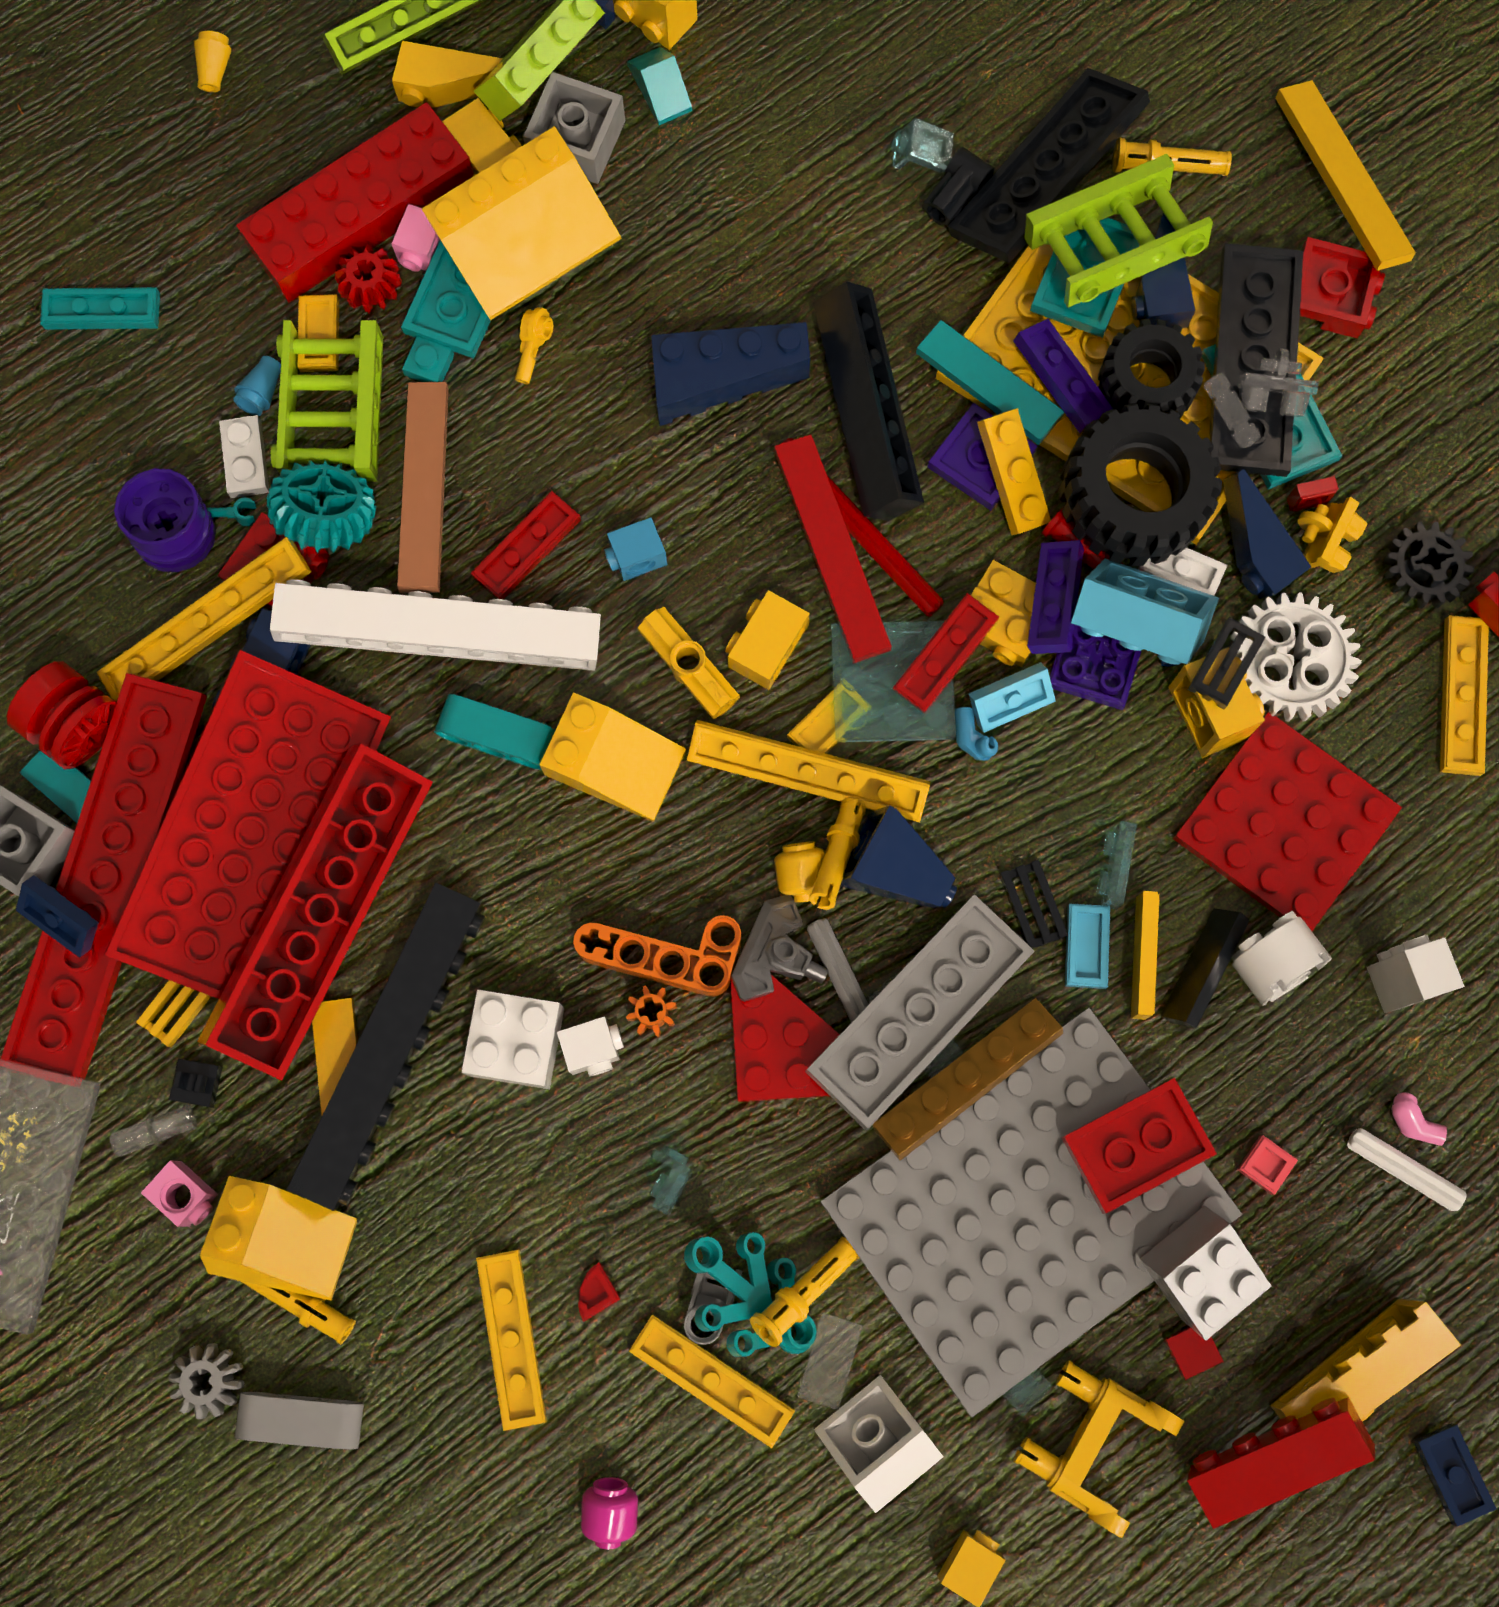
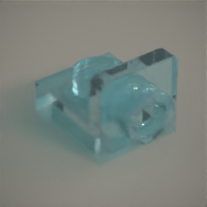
[891,118,954,173]
[650,1146,693,1216]

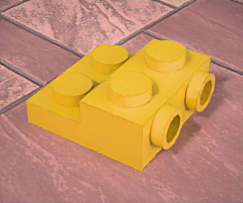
[971,560,1036,667]

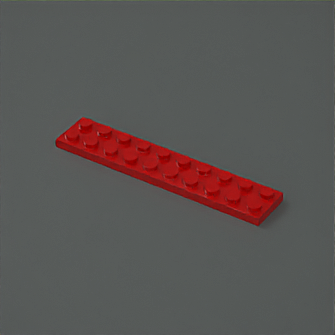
[0,673,207,1087]

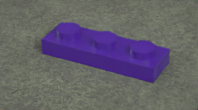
[1013,319,1113,433]
[1027,540,1084,654]

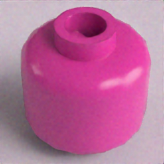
[581,1477,638,1549]

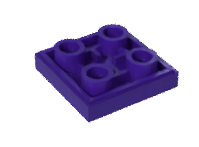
[1050,625,1141,710]

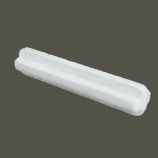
[1347,1128,1467,1211]

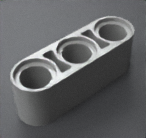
[234,1392,364,1449]

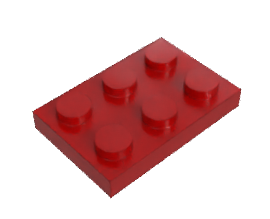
[1061,1078,1217,1214]

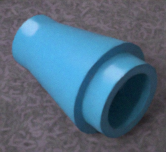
[233,356,281,416]

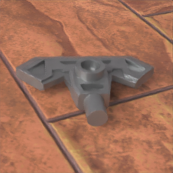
[731,895,828,1002]

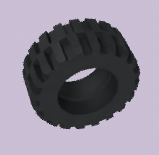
[1059,403,1222,566]

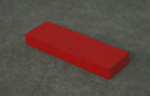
[471,491,581,599]
[893,593,999,714]

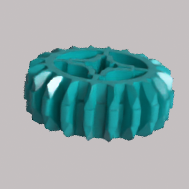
[267,460,376,553]

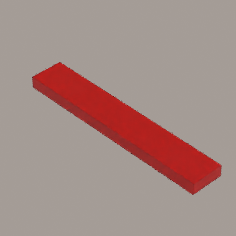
[774,434,892,663]

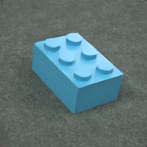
[1071,558,1219,665]

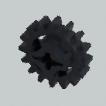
[1382,522,1474,609]

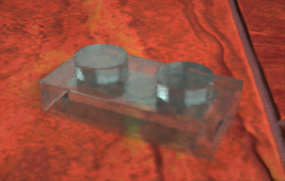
[1097,821,1137,910]

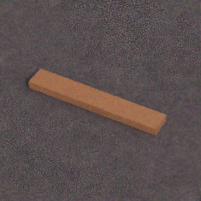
[397,382,449,593]

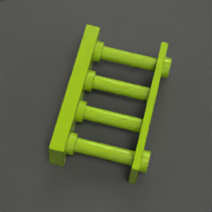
[1025,154,1213,308]
[271,320,384,482]

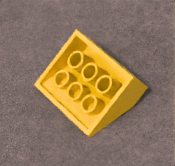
[422,126,622,320]

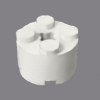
[1231,911,1332,1006]

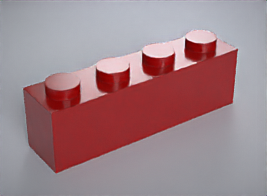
[1187,1397,1375,1529]

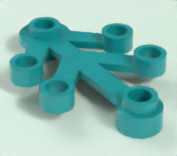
[684,1232,817,1357]

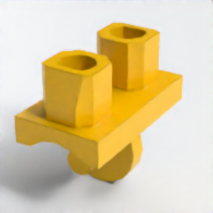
[1298,497,1368,573]

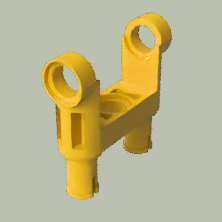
[1013,1360,1184,1538]

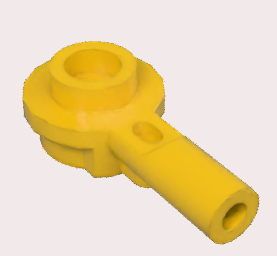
[515,307,553,384]

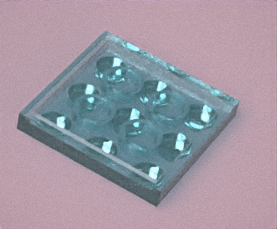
[831,621,956,742]

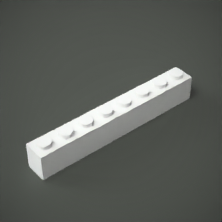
[270,579,601,671]

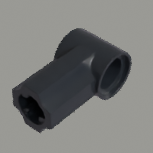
[923,147,995,226]

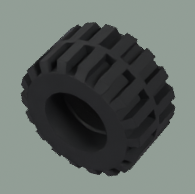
[1098,319,1205,419]

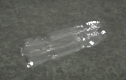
[1204,373,1260,448]

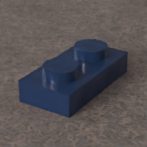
[16,875,99,958]
[1413,1423,1496,1527]

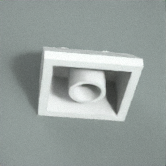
[814,1375,943,1513]

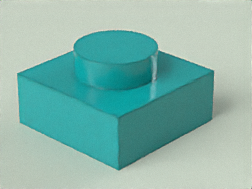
[402,336,454,382]

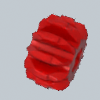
[335,244,402,314]

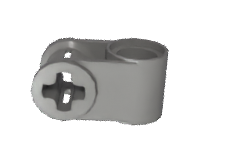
[684,1258,743,1345]

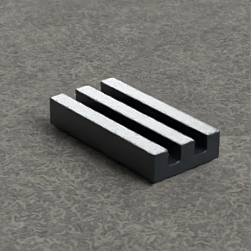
[1187,617,1266,709]
[999,859,1068,949]

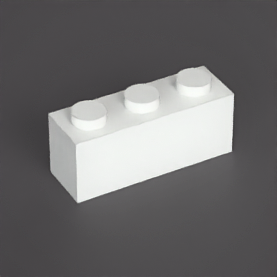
[1366,935,1465,1014]

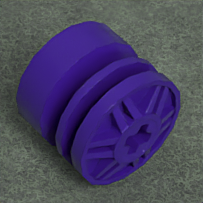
[114,468,216,572]

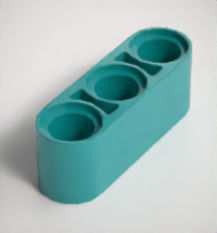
[434,694,555,770]

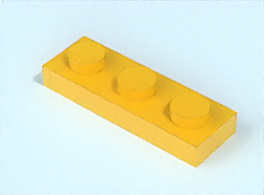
[977,408,1051,535]

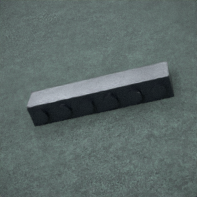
[813,281,924,521]

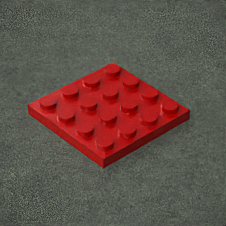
[1173,711,1402,931]

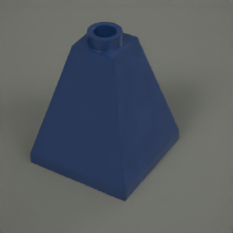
[840,805,957,908]

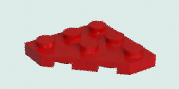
[731,975,840,1102]

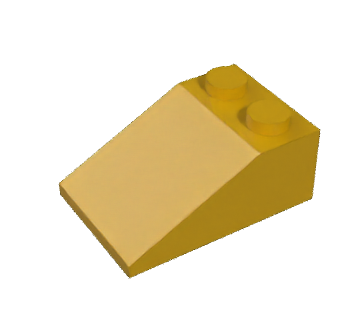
[539,692,686,822]
[200,1176,357,1301]

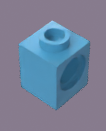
[604,517,667,581]

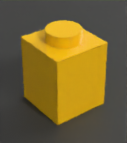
[937,1529,1006,1607]

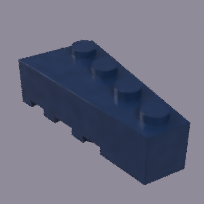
[651,322,810,426]

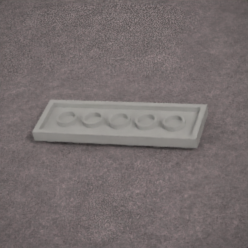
[805,894,1034,1131]

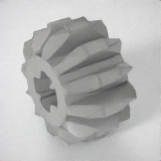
[168,1343,245,1419]

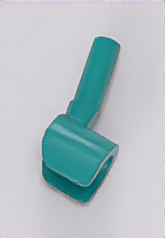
[207,497,256,526]

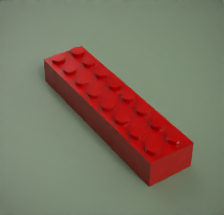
[197,743,433,1081]

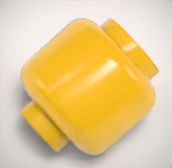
[774,841,826,903]

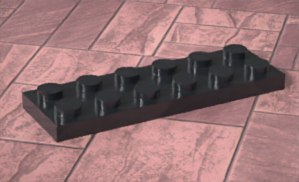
[948,68,1150,263]
[1209,243,1303,477]

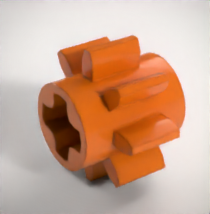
[626,985,677,1038]

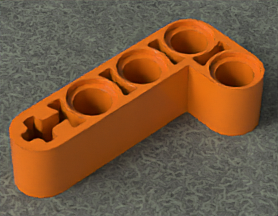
[573,915,742,997]

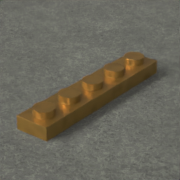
[873,998,1063,1161]

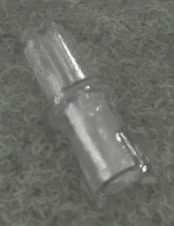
[110,1104,197,1157]

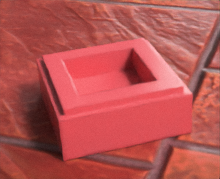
[1236,1135,1298,1195]

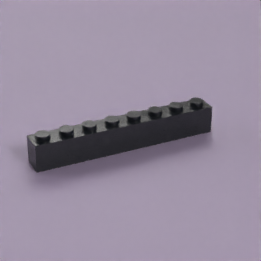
[287,882,485,1211]

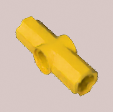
[637,606,740,720]

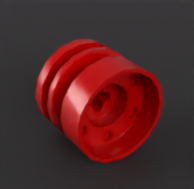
[6,661,116,769]

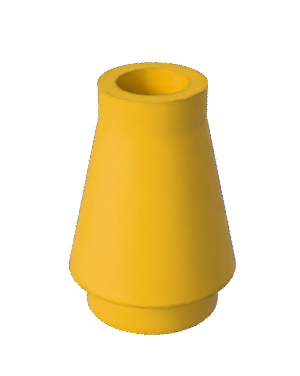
[194,31,232,92]

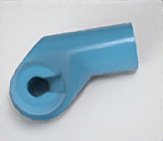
[954,707,998,761]

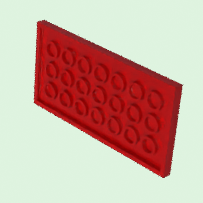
[104,650,391,999]

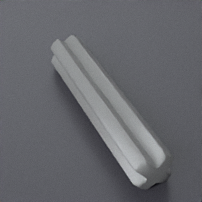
[807,918,869,1023]

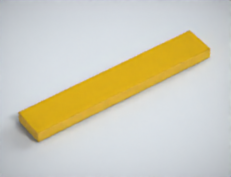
[1275,80,1416,271]
[96,537,312,703]
[687,720,931,823]

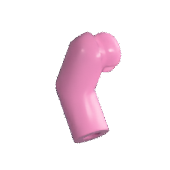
[1391,1092,1447,1146]

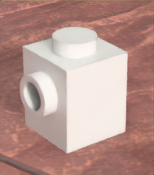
[557,1016,624,1076]

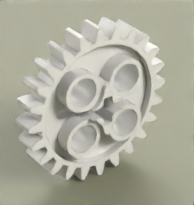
[1230,592,1362,722]

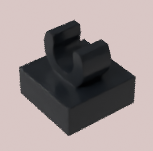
[169,1059,223,1108]

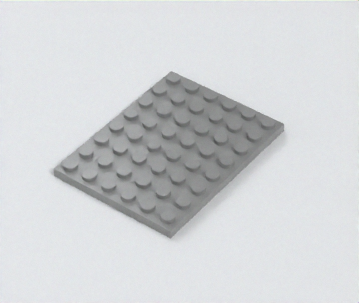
[820,1008,1243,1418]

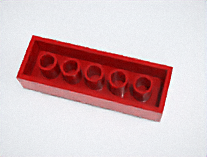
[236,102,475,303]

